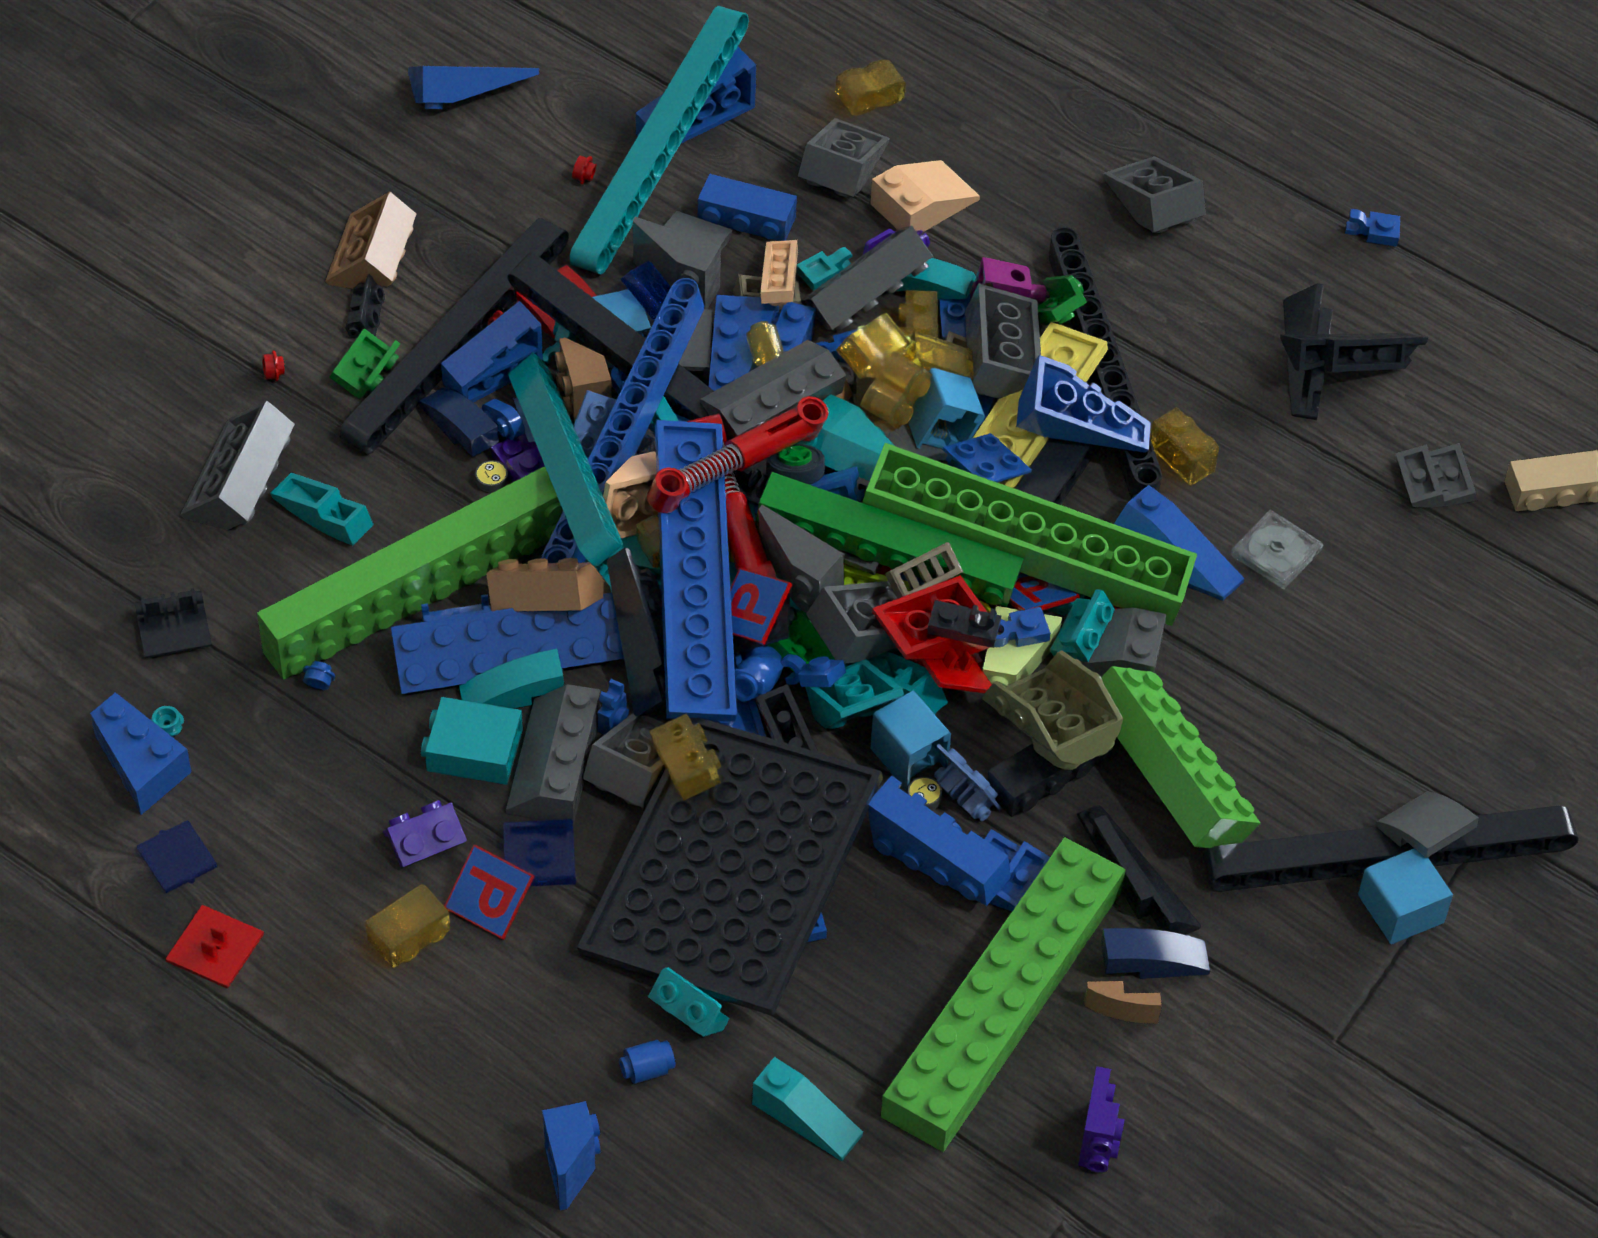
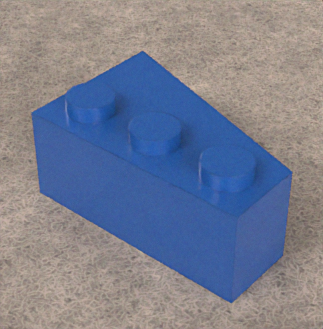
[441,301,543,403]
[90,692,191,815]

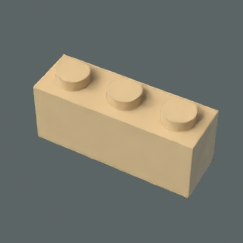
[1504,450,1598,511]

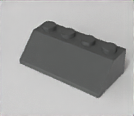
[801,226,933,331]
[965,283,1041,399]
[700,340,846,441]
[180,400,295,530]
[506,684,601,824]

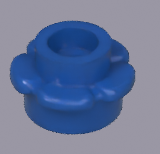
[303,661,335,690]

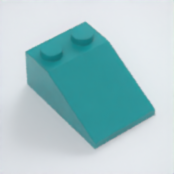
[806,659,904,729]

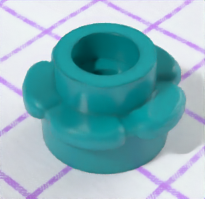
[151,706,184,737]

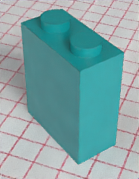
[421,697,523,785]

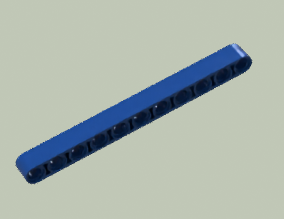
[541,278,704,563]

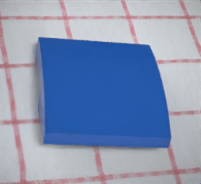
[984,829,1050,911]

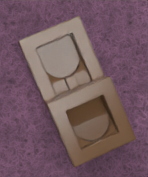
[1084,981,1161,1024]

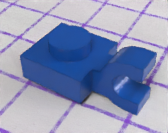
[1345,209,1400,247]
[781,654,846,687]

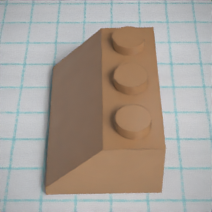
[325,191,416,289]
[486,558,611,611]

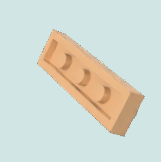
[760,240,798,306]

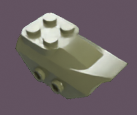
[981,651,1123,770]

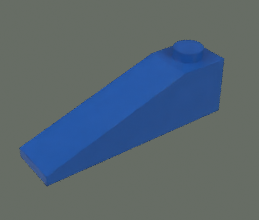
[408,66,539,109]
[1016,355,1151,453]
[1114,485,1245,601]

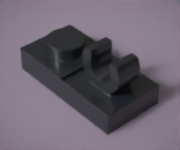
[927,600,1002,648]

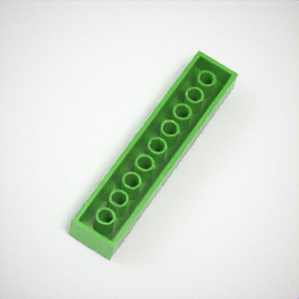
[862,443,1197,626]
[257,466,563,680]
[881,837,1126,1152]

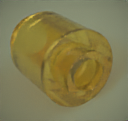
[746,321,785,366]

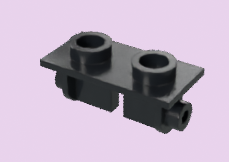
[345,274,385,338]

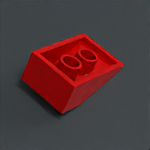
[872,575,990,659]

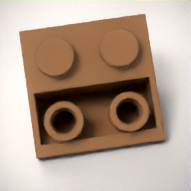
[555,338,612,424]

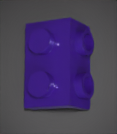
[383,800,467,868]

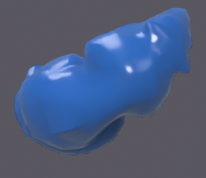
[735,645,783,702]

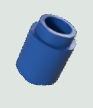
[619,1039,675,1084]

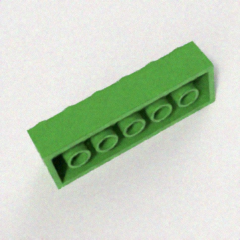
[1101,666,1260,848]

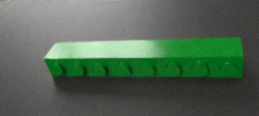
[756,472,1024,607]

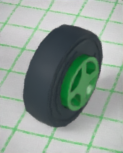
[766,444,825,485]

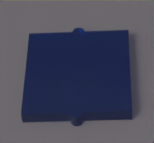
[137,820,217,893]

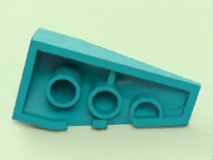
[796,394,895,481]

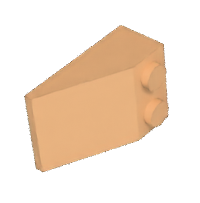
[871,160,980,232]
[603,451,659,538]

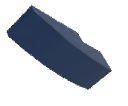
[419,387,499,457]
[1101,928,1210,979]

